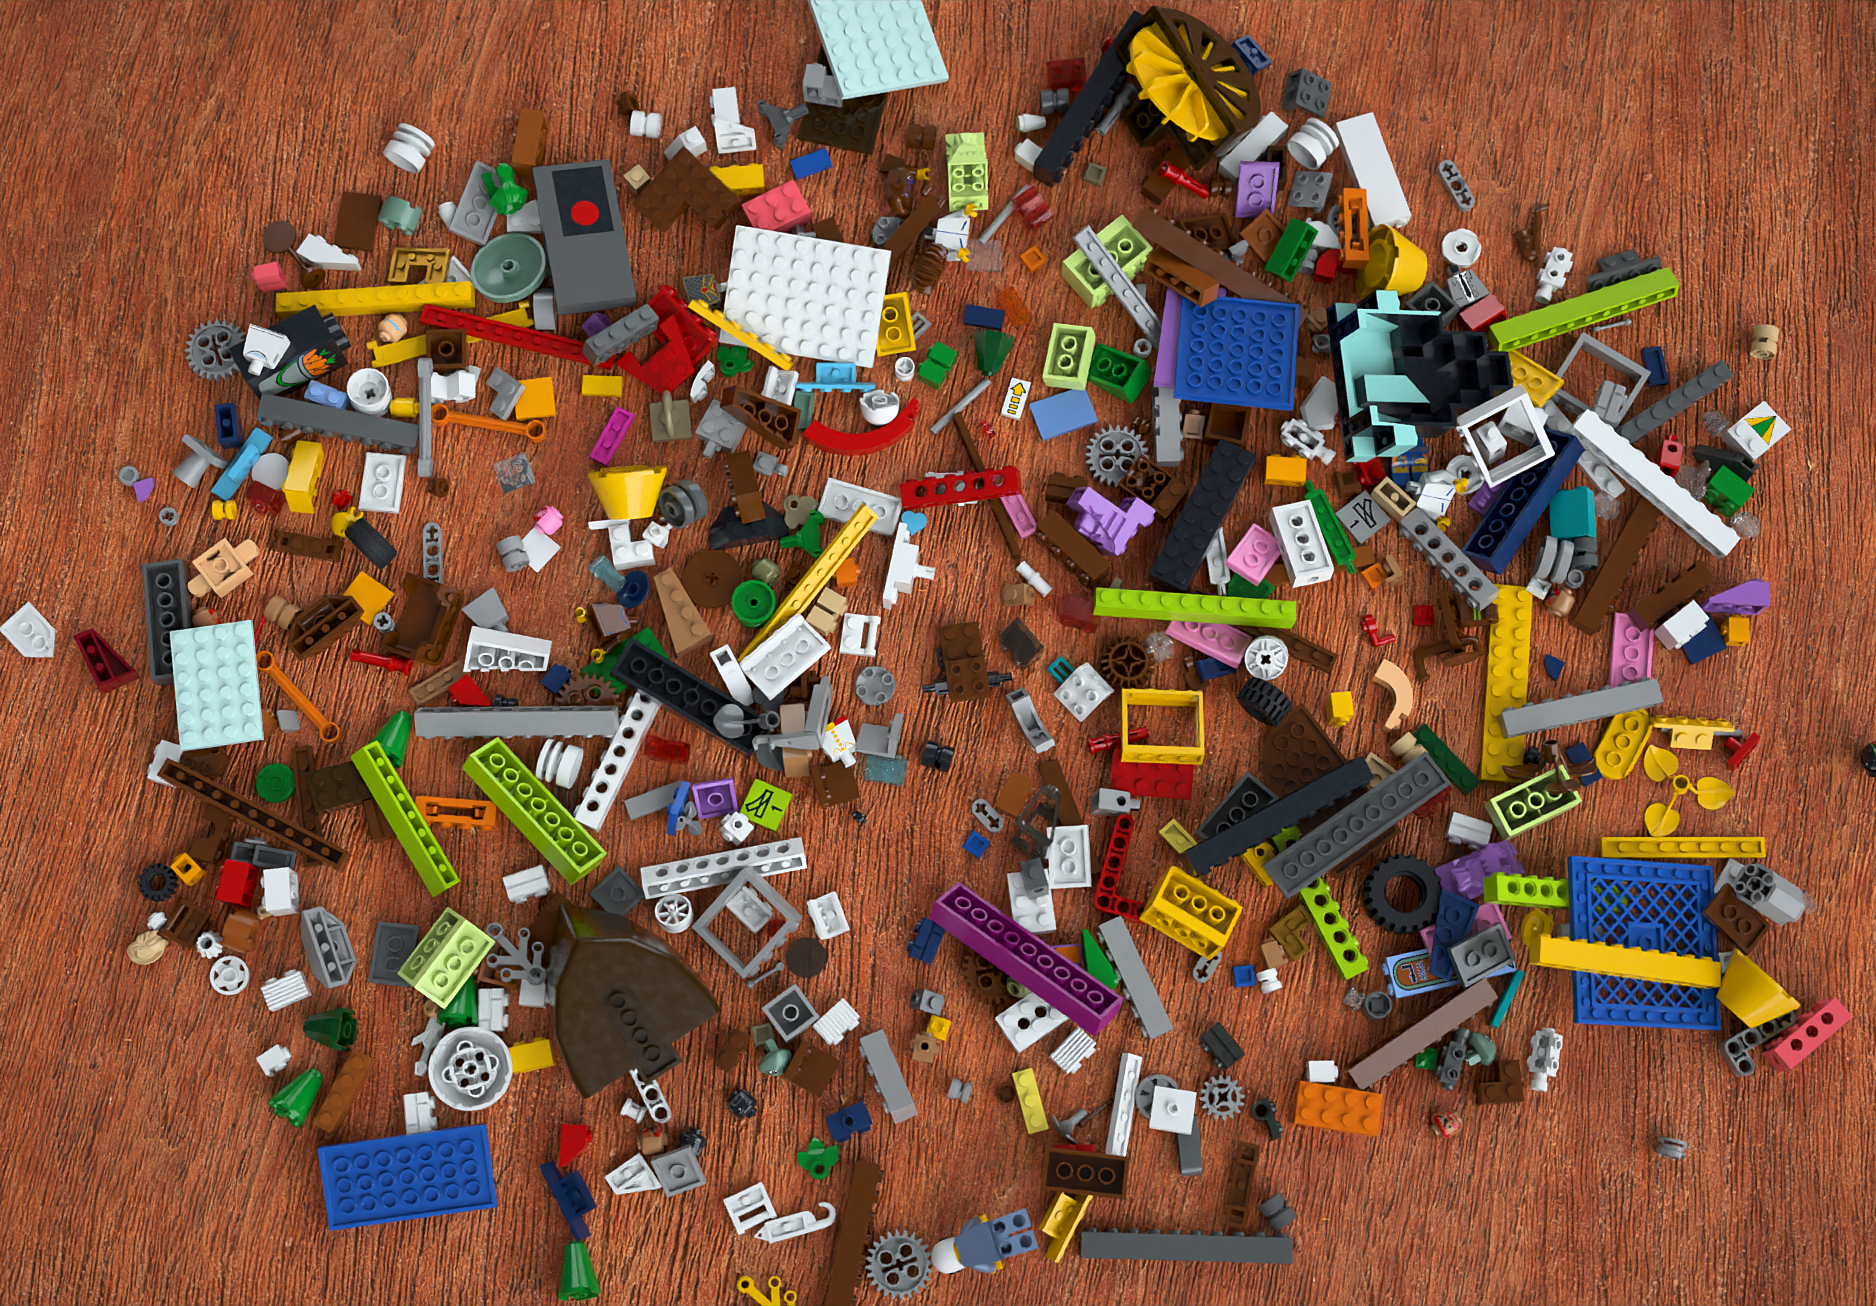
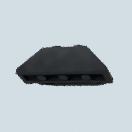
[708,500,789,550]

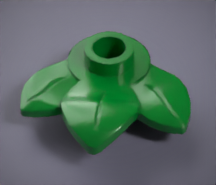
[717,345,754,377]
[797,1138,839,1180]

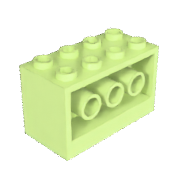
[1061,215,1153,309]
[397,907,496,1009]

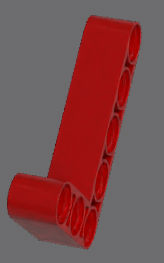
[1093,814,1146,924]

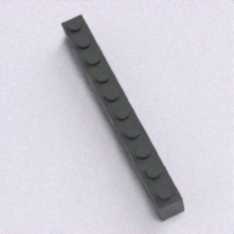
[1080,1228,1293,1264]

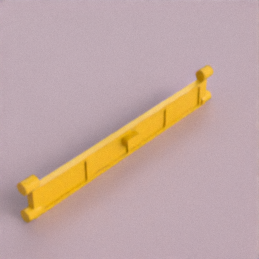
[367,299,535,368]

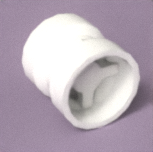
[895,357,915,382]
[1256,968,1282,994]

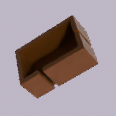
[724,450,766,524]

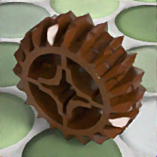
[912,242,948,295]
[1100,636,1155,689]

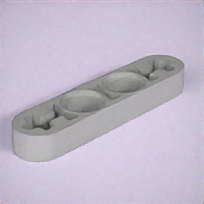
[423,522,443,584]

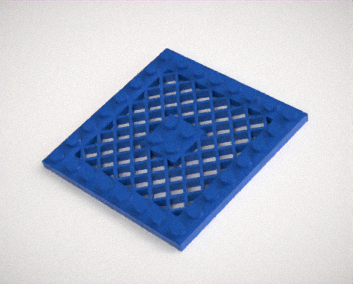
[1567,856,1721,1031]

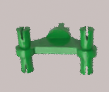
[780,510,826,560]

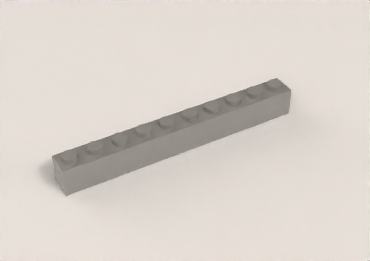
[414,706,619,739]

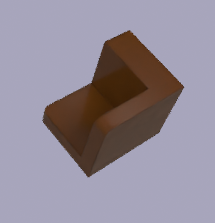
[1333,471,1361,499]

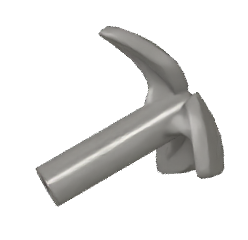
[676,801,702,835]
[1052,1108,1087,1144]

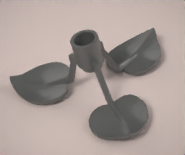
[713,686,784,771]

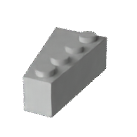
[1151,386,1184,467]

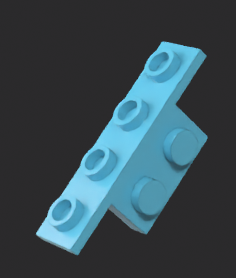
[796,362,875,392]
[211,427,273,501]

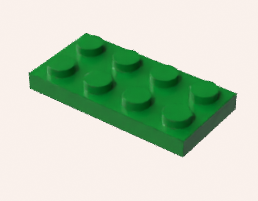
[581,626,671,696]

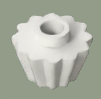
[196,931,223,959]

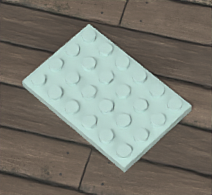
[170,620,264,751]

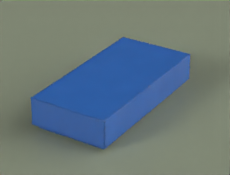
[790,148,833,180]

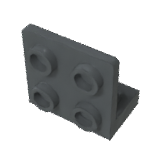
[1281,68,1332,118]

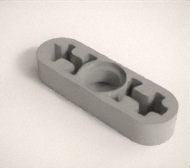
[1437,160,1475,212]

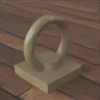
[649,390,693,443]

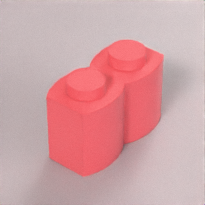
[251,261,288,294]

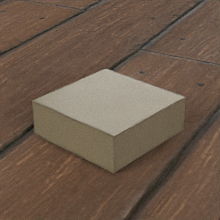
[1082,162,1108,187]
[751,1022,776,1047]

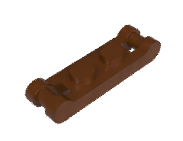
[270,530,344,562]

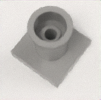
[172,434,230,488]

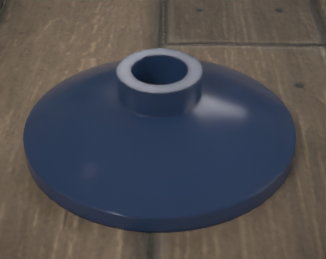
[617,570,650,609]

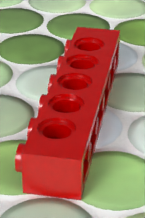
[900,465,1022,511]

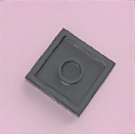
[589,865,645,916]

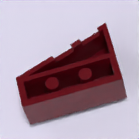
[73,628,139,695]

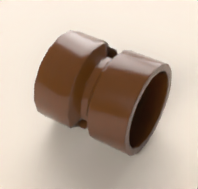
[906,123,936,151]

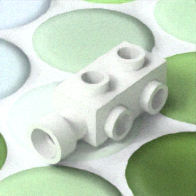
[1534,246,1573,304]
[1280,419,1336,465]
[1527,1027,1563,1092]

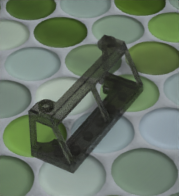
[1010,783,1061,866]

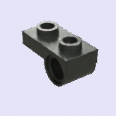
[1250,1097,1283,1141]

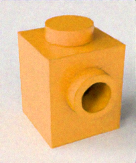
[1721,615,1749,646]

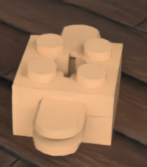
[188,538,259,598]

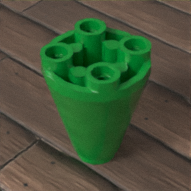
[367,711,412,769]
[267,1068,324,1129]

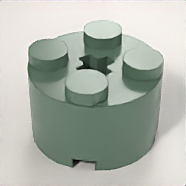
[377,196,423,237]

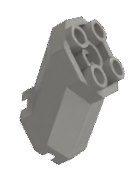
[1733,863,1806,925]

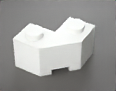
[431,370,475,404]

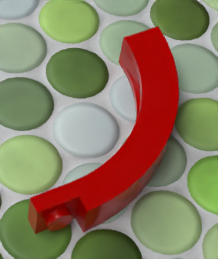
[803,398,920,456]

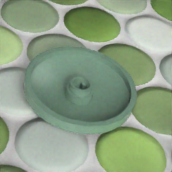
[471,233,548,303]

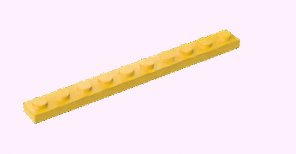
[737,503,879,662]

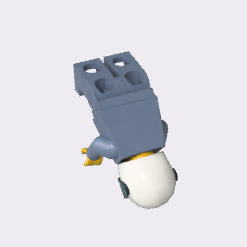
[931,1208,1038,1275]

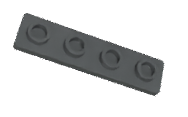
[1586,250,1661,293]

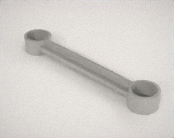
[417,358,433,477]

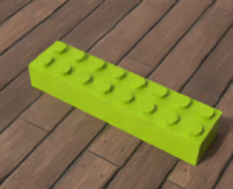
[462,737,607,886]

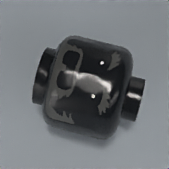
[727,1089,758,1120]
[676,1127,706,1157]

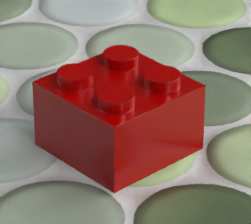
[215,859,260,909]

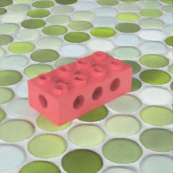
[1762,997,1852,1072]

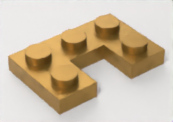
[388,247,452,285]

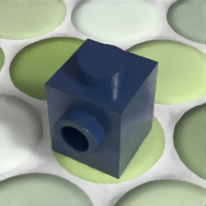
[541,663,573,697]

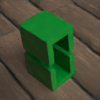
[916,341,957,390]

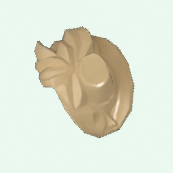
[127,930,168,965]

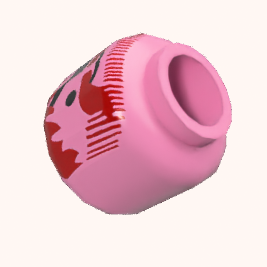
[534,506,563,535]

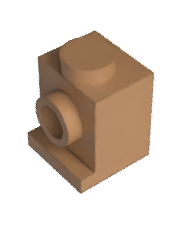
[1258,937,1288,970]

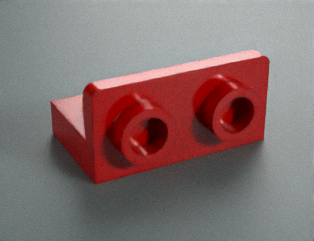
[1351,456,1387,490]

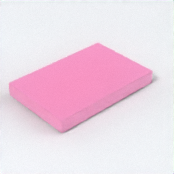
[1224,523,1281,586]

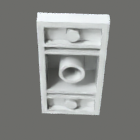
[883,522,936,609]

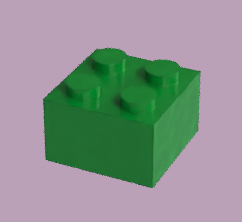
[1698,465,1755,518]

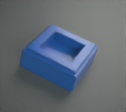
[962,831,990,859]
[1232,964,1256,988]

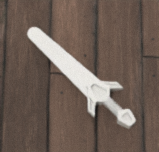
[411,1017,446,1077]

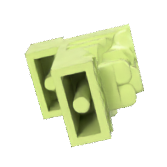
[945,132,988,211]

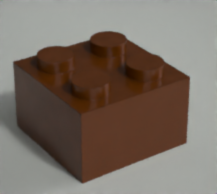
[1203,403,1251,448]

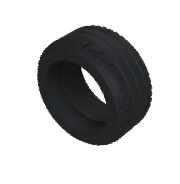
[345,518,397,569]

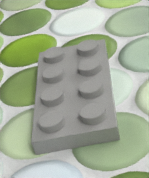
[448,160,500,246]

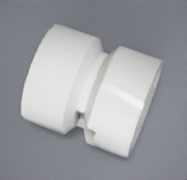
[630,110,661,139]

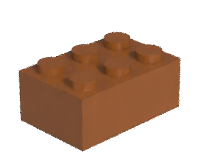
[509,108,549,179]

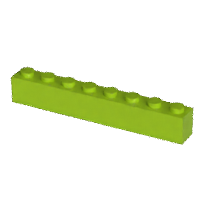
[350,741,460,897]

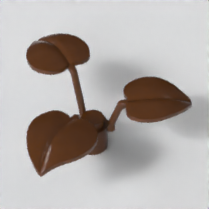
[1502,739,1597,794]

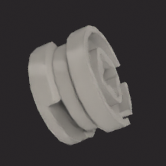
[1655,1136,1688,1160]

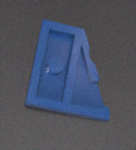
[666,781,691,836]

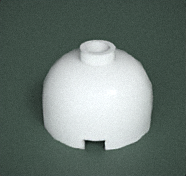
[860,390,899,426]

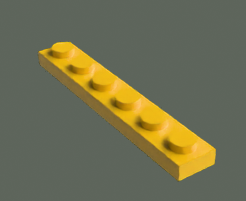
[688,299,794,371]

